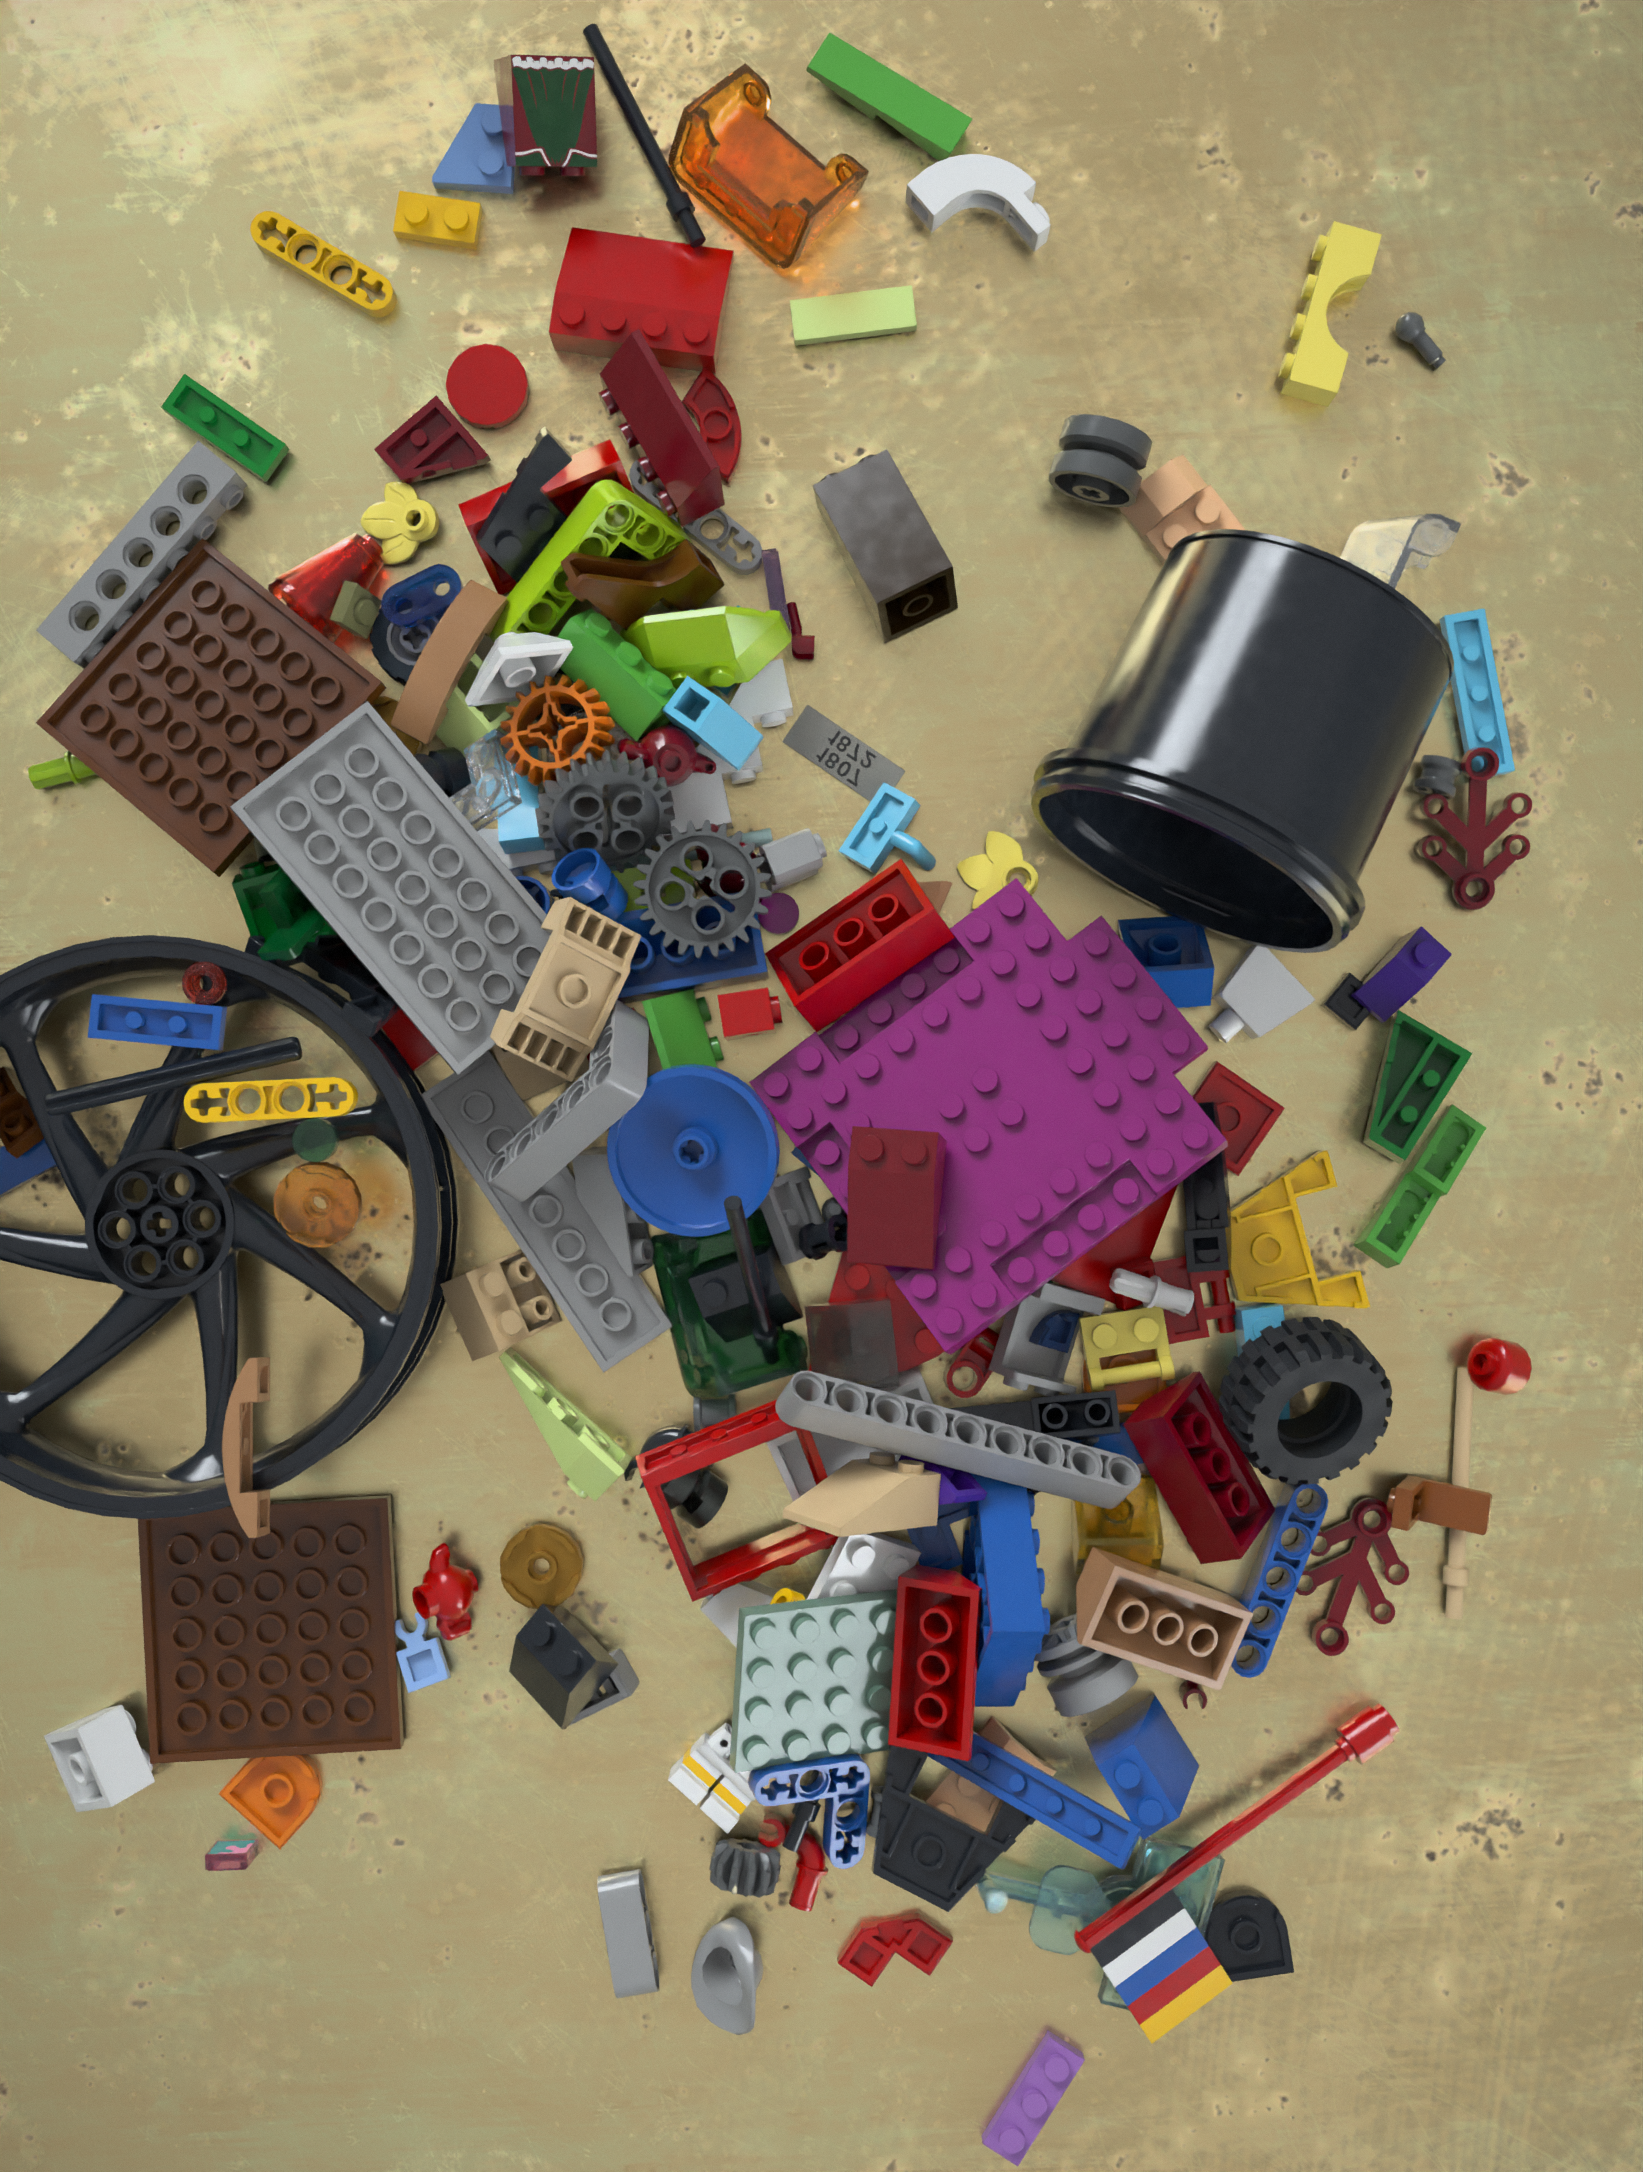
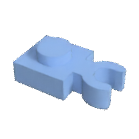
[395,1613,451,1693]

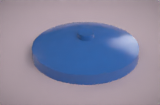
[607,1064,780,1237]

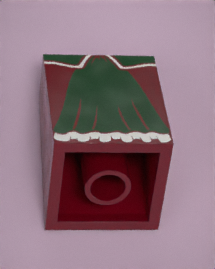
[494,55,597,176]

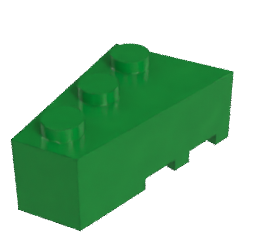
[1363,1010,1473,1164]

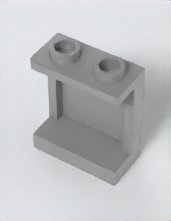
[989,1282,1105,1396]

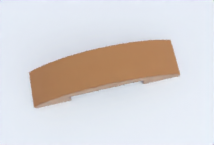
[391,580,509,746]
[222,1357,270,1538]

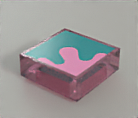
[205,1839,259,1871]

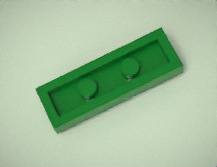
[161,374,290,482]

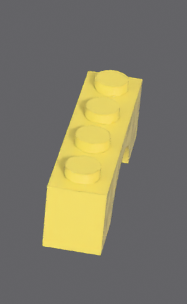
[1278,221,1382,407]

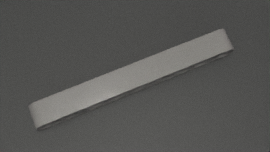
[775,1370,1141,1509]

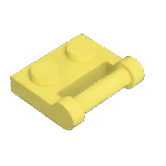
[1078,1306,1175,1392]

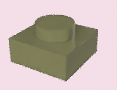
[330,581,382,639]

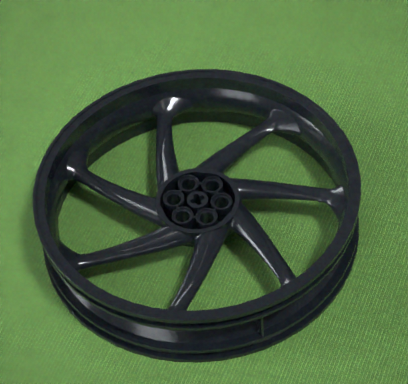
[0,935,459,1519]

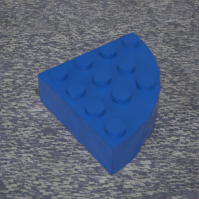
[961,1474,1050,1707]

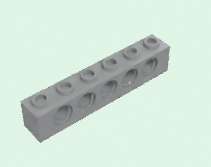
[36,441,247,668]

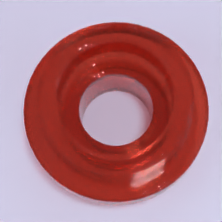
[182,962,227,1005]

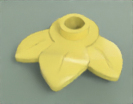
[360,481,439,565]
[957,831,1039,910]

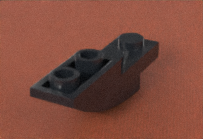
[949,1390,1121,1441]

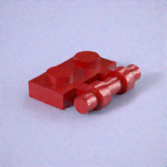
[1153,1255,1236,1344]

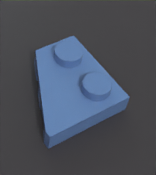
[432,103,515,194]

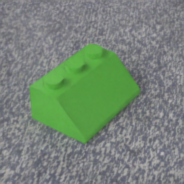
[557,608,677,742]
[642,989,724,1069]

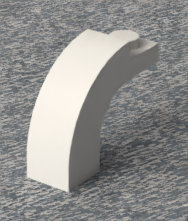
[905,154,1051,252]

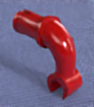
[758,1813,829,1912]

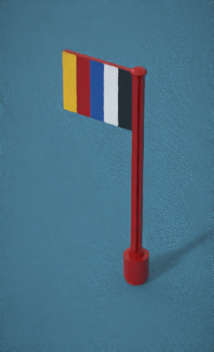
[1074,1703,1400,2044]

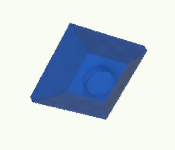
[1118,916,1215,1008]

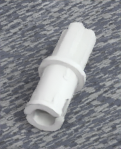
[1109,1268,1194,1317]

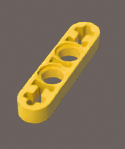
[250,211,397,318]
[184,1077,358,1123]

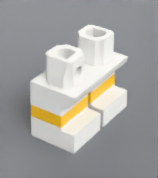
[668,1723,756,1834]

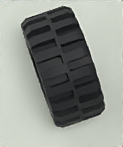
[1219,1317,1393,1485]

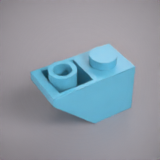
[662,676,764,771]

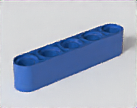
[1231,1480,1329,1678]

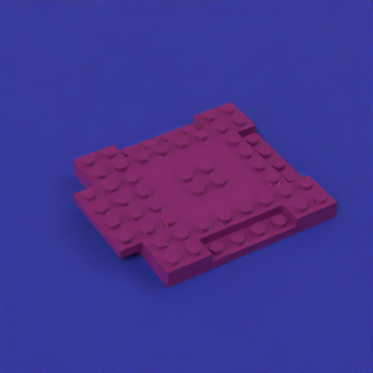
[749,878,1228,1355]

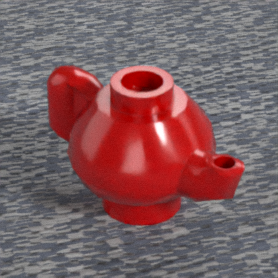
[412,1543,478,1641]

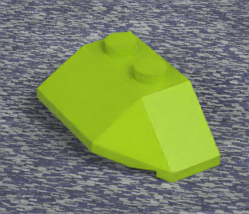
[620,606,791,689]

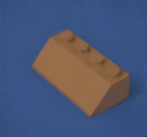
[1076,1547,1253,1691]

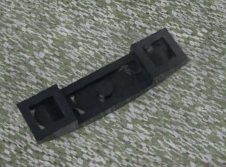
[1183,1102,1231,1273]

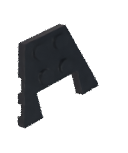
[476,426,638,583]
[245,935,400,1037]
[871,1745,1036,1912]

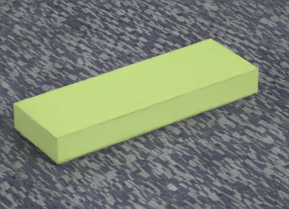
[790,285,917,346]

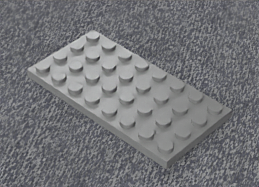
[230,701,551,1076]

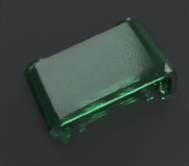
[651,1208,808,1397]

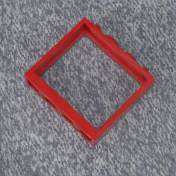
[635,1399,838,1602]

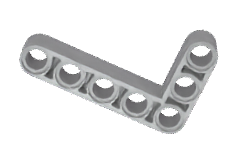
[484,1000,649,1202]

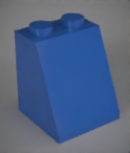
[1084,1693,1199,1840]

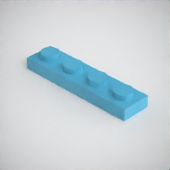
[1439,608,1515,776]

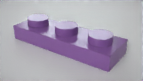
[981,2031,1085,2166]

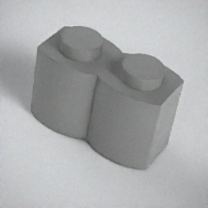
[756,828,827,892]

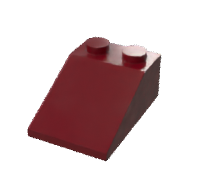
[847,1126,947,1270]

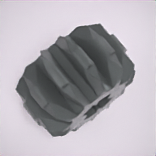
[709,1838,781,1898]

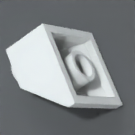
[465,632,573,707]

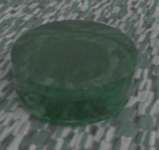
[292,1118,339,1162]

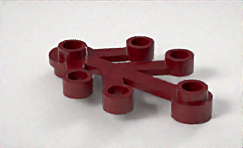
[1418,747,1532,910]
[1295,1498,1409,1656]

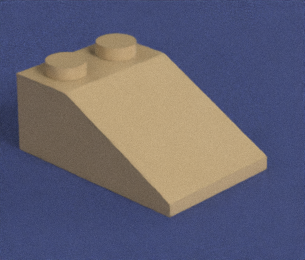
[783,1452,941,1537]

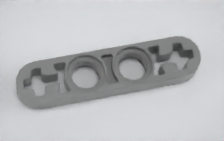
[629,458,763,575]

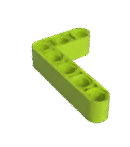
[490,480,694,643]

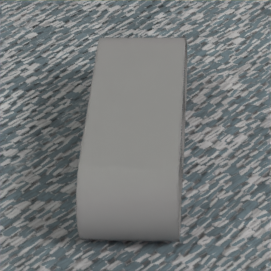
[597,1869,660,1999]

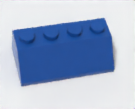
[614,892,769,1004]

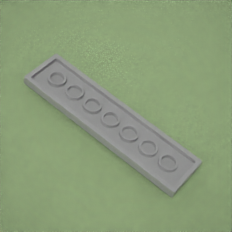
[422,1050,674,1373]

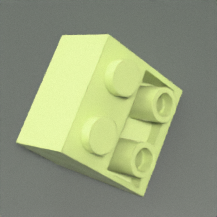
[436,653,520,768]

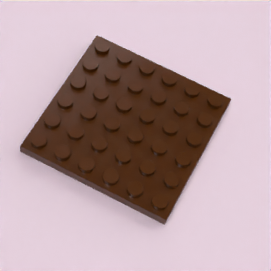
[36,538,386,877]
[138,1495,404,1764]

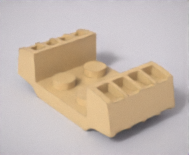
[490,897,641,1082]

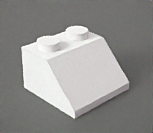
[44,1705,155,1812]

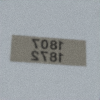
[782,705,905,802]

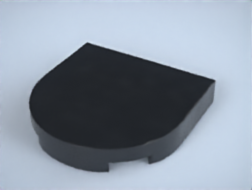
[1202,1890,1294,1982]

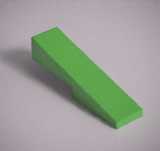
[806,32,972,161]
[1353,1104,1486,1268]

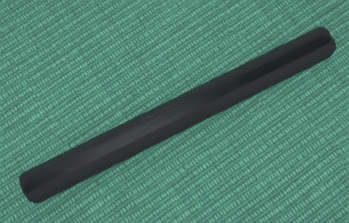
[44,1037,303,1116]

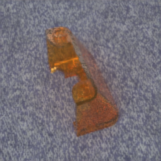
[668,63,869,269]

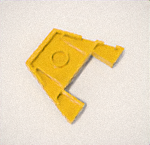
[1229,1150,1370,1309]

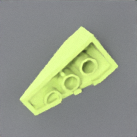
[499,1347,632,1501]

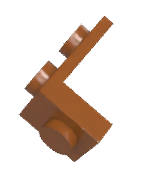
[1387,1475,1492,1535]

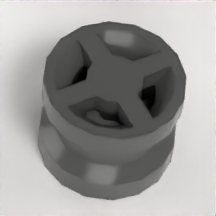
[1413,755,1462,800]

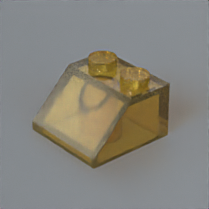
[1071,1475,1164,1574]

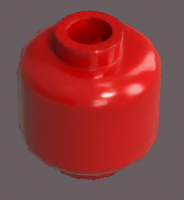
[1467,1337,1532,1395]

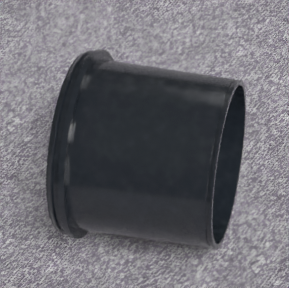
[1031,529,1454,953]

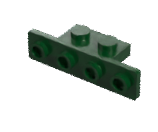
[258,869,325,961]

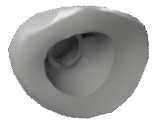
[691,1917,763,2035]

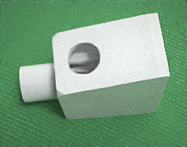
[1209,945,1316,1043]

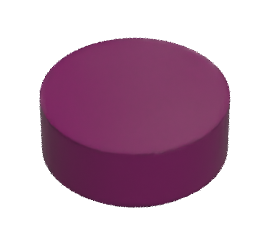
[758,893,799,935]

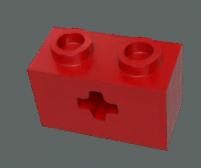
[717,987,783,1041]

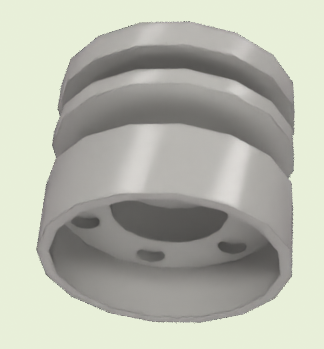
[1034,1613,1139,1717]

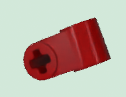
[943,1327,999,1398]

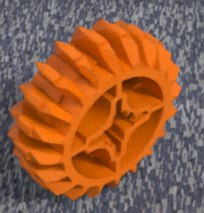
[500,674,615,786]

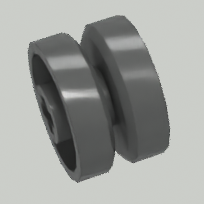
[1048,414,1152,508]

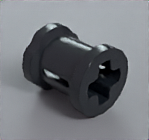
[798,1214,848,1260]

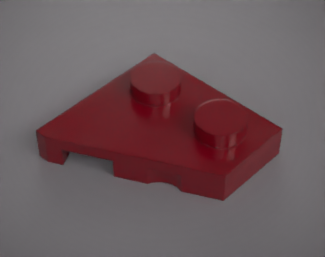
[374,395,491,484]

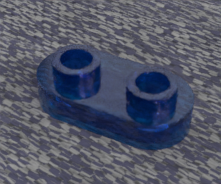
[381,564,464,629]

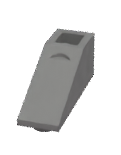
[572,1146,654,1277]

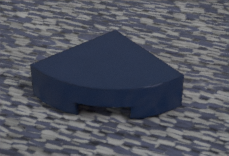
[1029,1310,1080,1353]

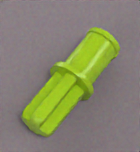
[28,751,96,790]

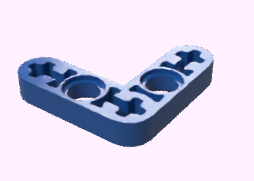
[748,1754,870,1869]

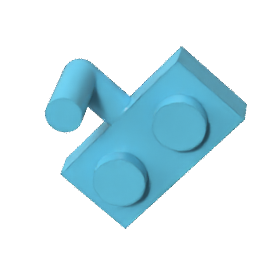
[838,782,936,875]

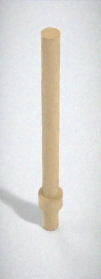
[1443,1367,1474,1619]

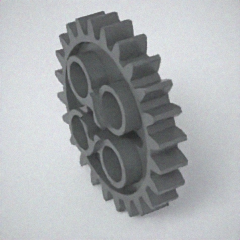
[535,750,675,873]
[633,820,772,959]

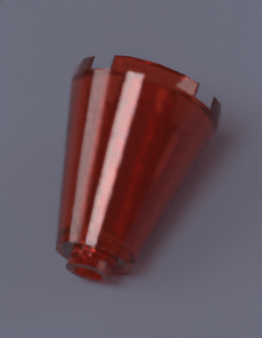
[268,533,384,643]

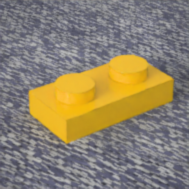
[393,191,483,250]

